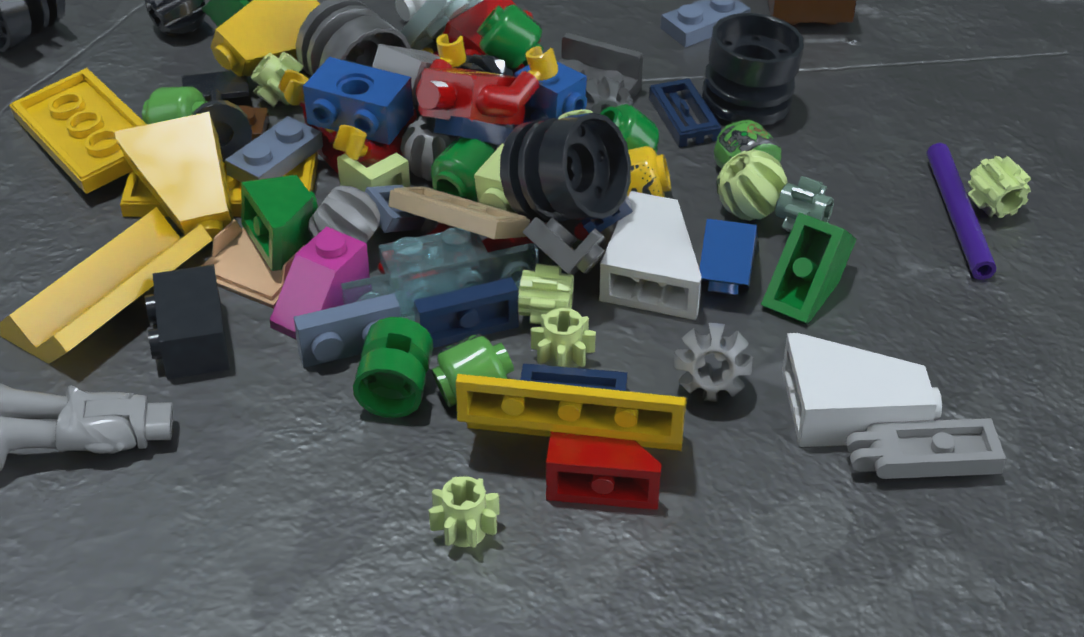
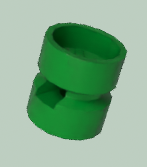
[353,317,433,418]

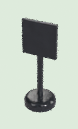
[182,70,252,163]

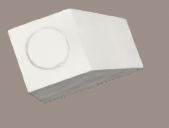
[599,191,702,320]
[782,333,942,447]

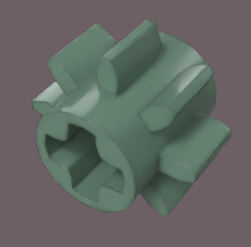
[775,176,834,233]

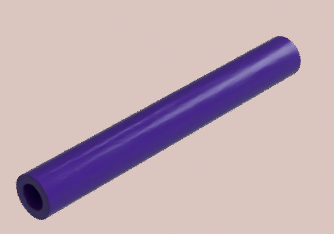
[926,143,997,280]

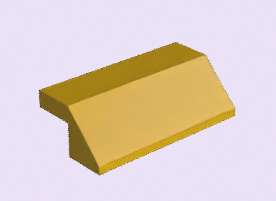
[0,207,213,364]
[456,374,687,451]

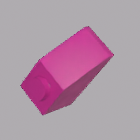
[269,226,371,340]

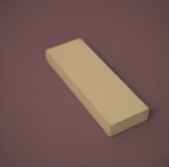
[388,187,530,239]

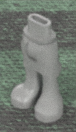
[0,384,173,472]

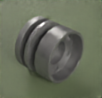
[295,0,411,76]

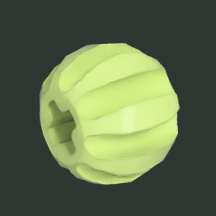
[716,149,787,221]

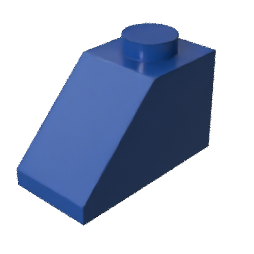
[699,219,758,295]

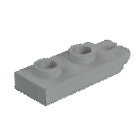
[846,418,1006,479]

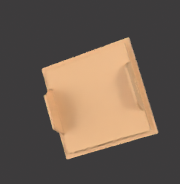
[202,219,310,309]

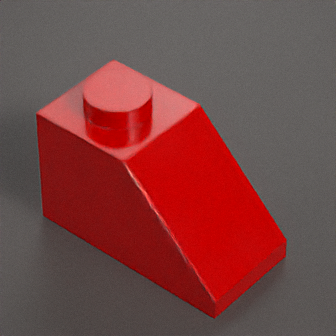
[546,432,662,510]

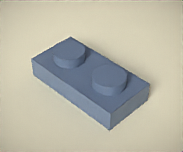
[661,0,751,47]
[225,116,323,182]
[293,293,401,368]

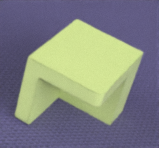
[337,153,410,192]

